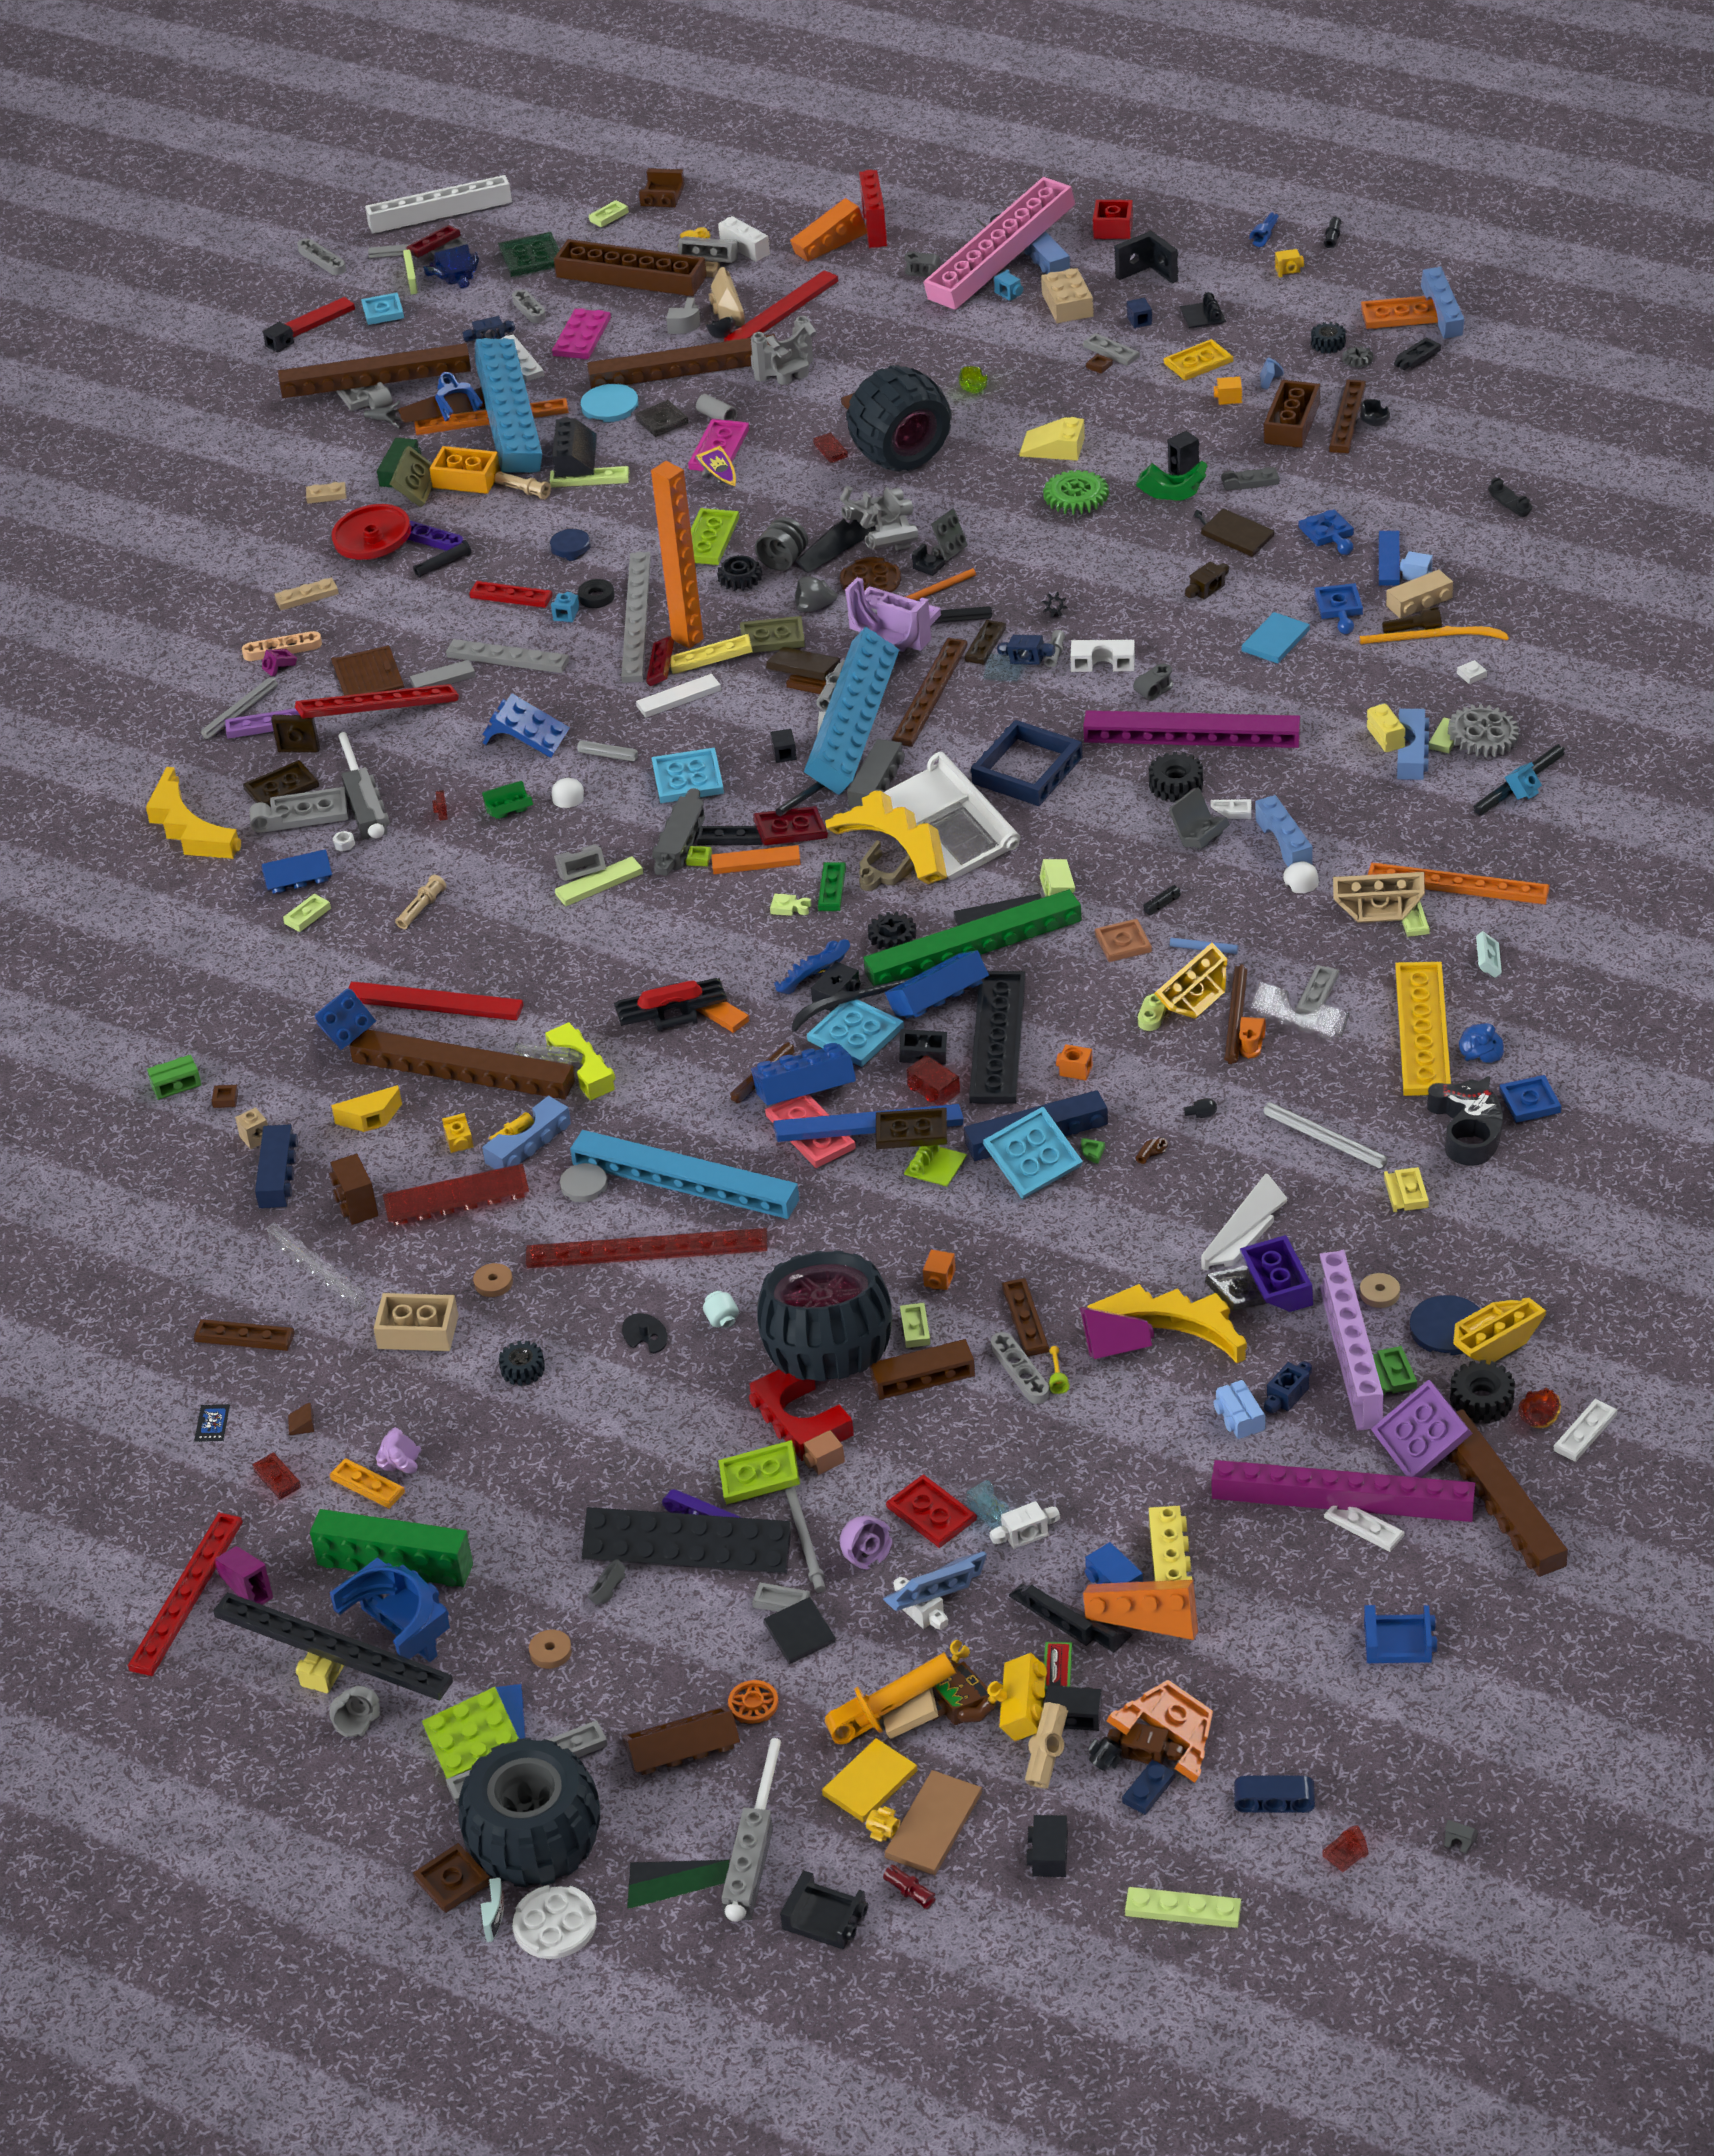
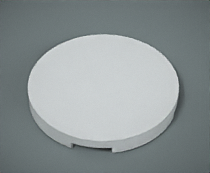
[512,1885,597,1959]

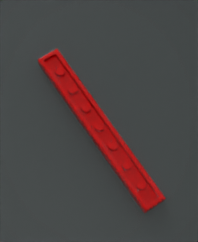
[724,270,838,342]
[295,684,459,719]
[348,981,524,1021]
[128,1512,243,1677]

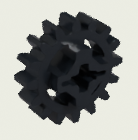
[868,911,916,949]

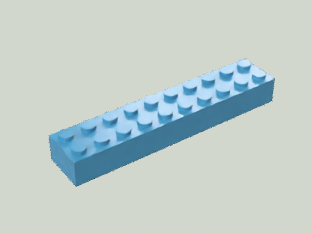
[474,338,542,472]
[804,626,899,795]

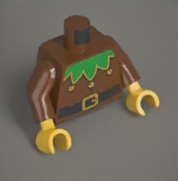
[932,1640,1007,1725]

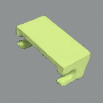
[1040,859,1075,897]

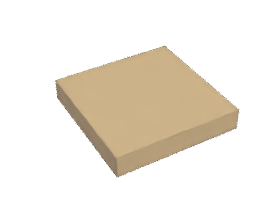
[883,1688,938,1739]

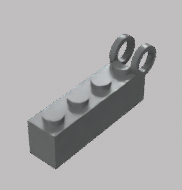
[847,738,905,808]

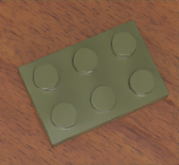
[390,446,432,507]
[740,616,805,653]

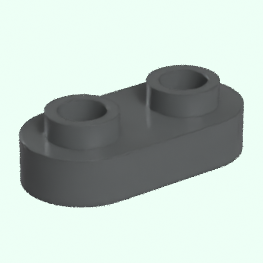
[588,1559,626,1605]

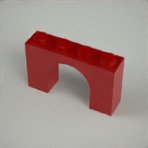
[859,170,887,248]
[749,1369,854,1461]

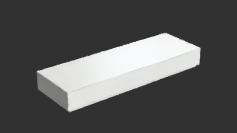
[1554,1399,1617,1462]
[1324,1506,1405,1552]

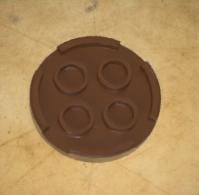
[840,557,901,593]

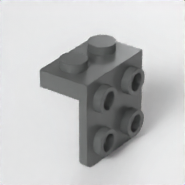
[1169,788,1230,849]

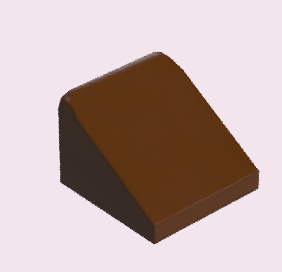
[288,1403,314,1436]

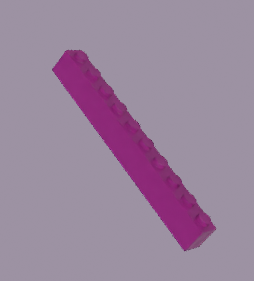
[1083,710,1300,748]
[1211,1460,1475,1522]

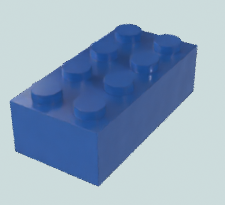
[884,950,989,1019]
[751,1043,856,1106]

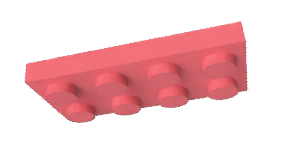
[765,1094,856,1168]

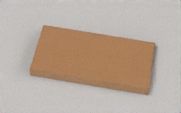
[884,1770,982,1876]

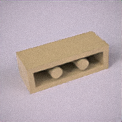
[1386,569,1453,618]

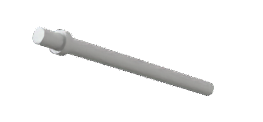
[785,1486,826,1593]

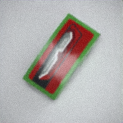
[1044,1642,1072,1692]

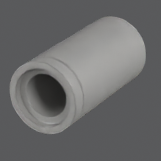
[696,394,737,421]

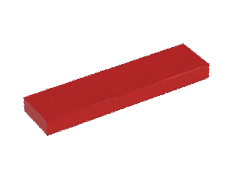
[285,297,355,338]
[469,581,553,608]

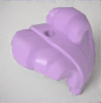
[376,1427,421,1474]

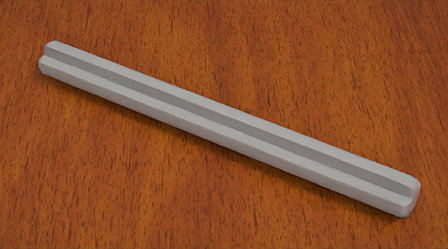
[1264,1102,1387,1169]

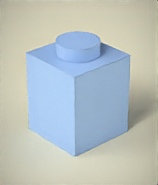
[1400,551,1433,581]

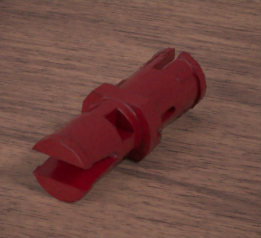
[883,1864,936,1909]

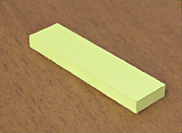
[550,466,629,487]
[555,856,643,906]

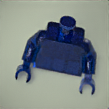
[423,244,479,289]

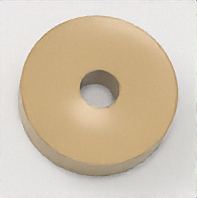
[1360,1273,1400,1308]

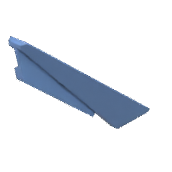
[883,1551,987,1611]

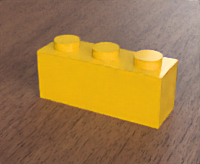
[999,1653,1047,1741]

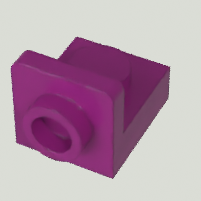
[262,649,297,676]

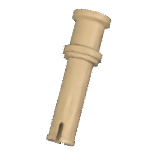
[495,471,551,499]
[395,875,447,929]

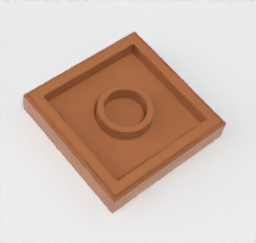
[1095,919,1152,962]

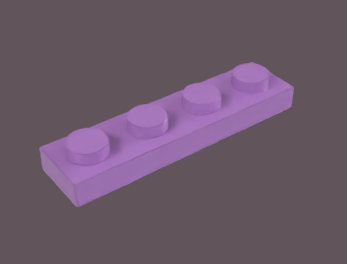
[225,708,300,739]

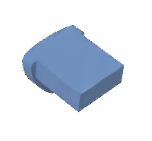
[1260,358,1284,389]

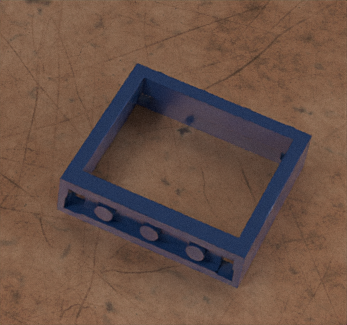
[970,720,1083,806]

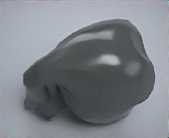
[795,576,838,612]

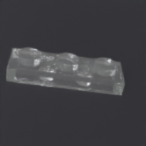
[513,1043,583,1065]

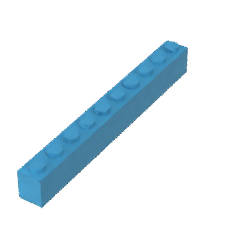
[570,1130,799,1219]

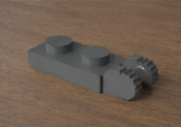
[1221,467,1279,490]

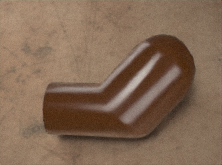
[1135,1137,1168,1164]

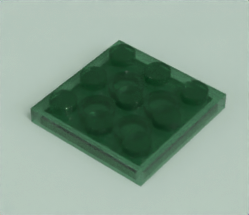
[498,232,559,277]

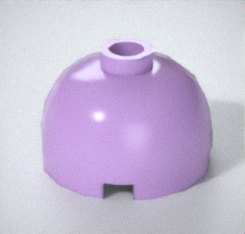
[840,1515,892,1570]

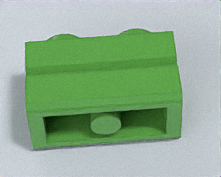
[147,1054,202,1100]

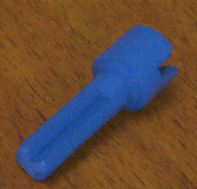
[1249,212,1279,247]

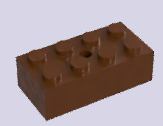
[1264,379,1320,448]

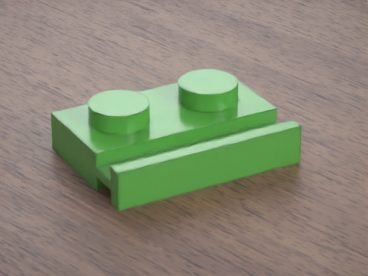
[1373,1346,1417,1395]

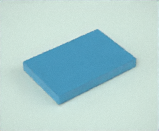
[1242,612,1310,664]

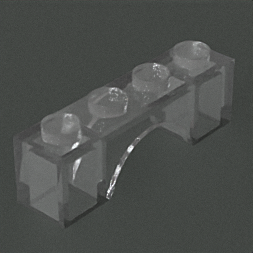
[1251,982,1350,1041]

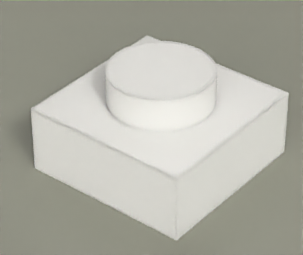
[1457,660,1487,684]

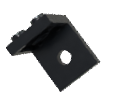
[1114,230,1179,284]

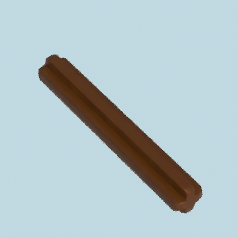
[730,1042,795,1103]

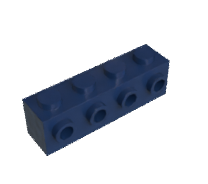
[255,1124,298,1208]

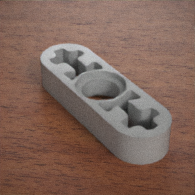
[512,290,546,323]

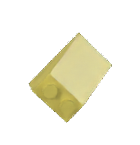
[1019,417,1085,460]

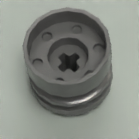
[755,517,808,571]

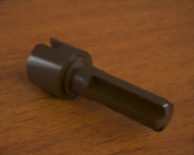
[1382,607,1442,633]

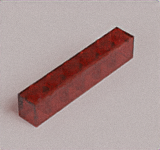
[382,1164,529,1226]

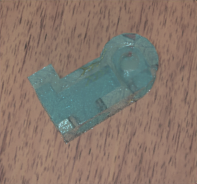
[967,1479,1009,1529]

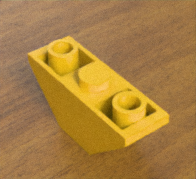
[331,1085,402,1132]

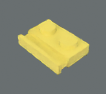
[1384,1167,1429,1212]

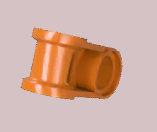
[1239,1017,1266,1058]

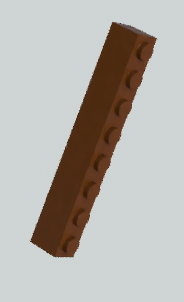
[1447,1409,1568,1577]

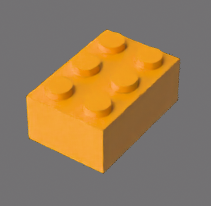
[429,446,500,494]

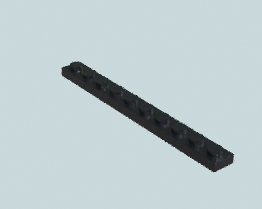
[213,1592,453,1701]

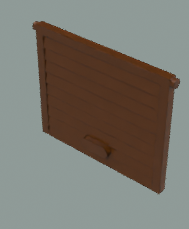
[331,645,404,696]

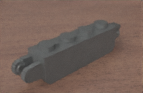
[652,788,705,876]

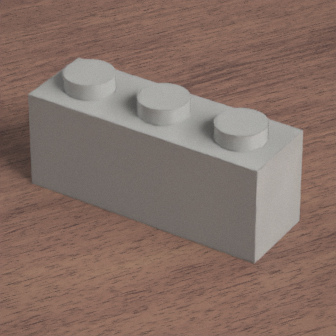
[678,236,738,263]

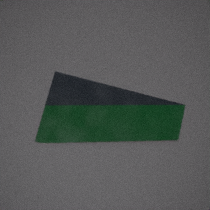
[627,1860,729,1908]

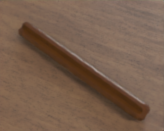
[1224,964,1248,1065]

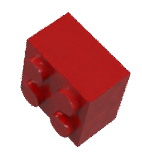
[1093,200,1133,240]

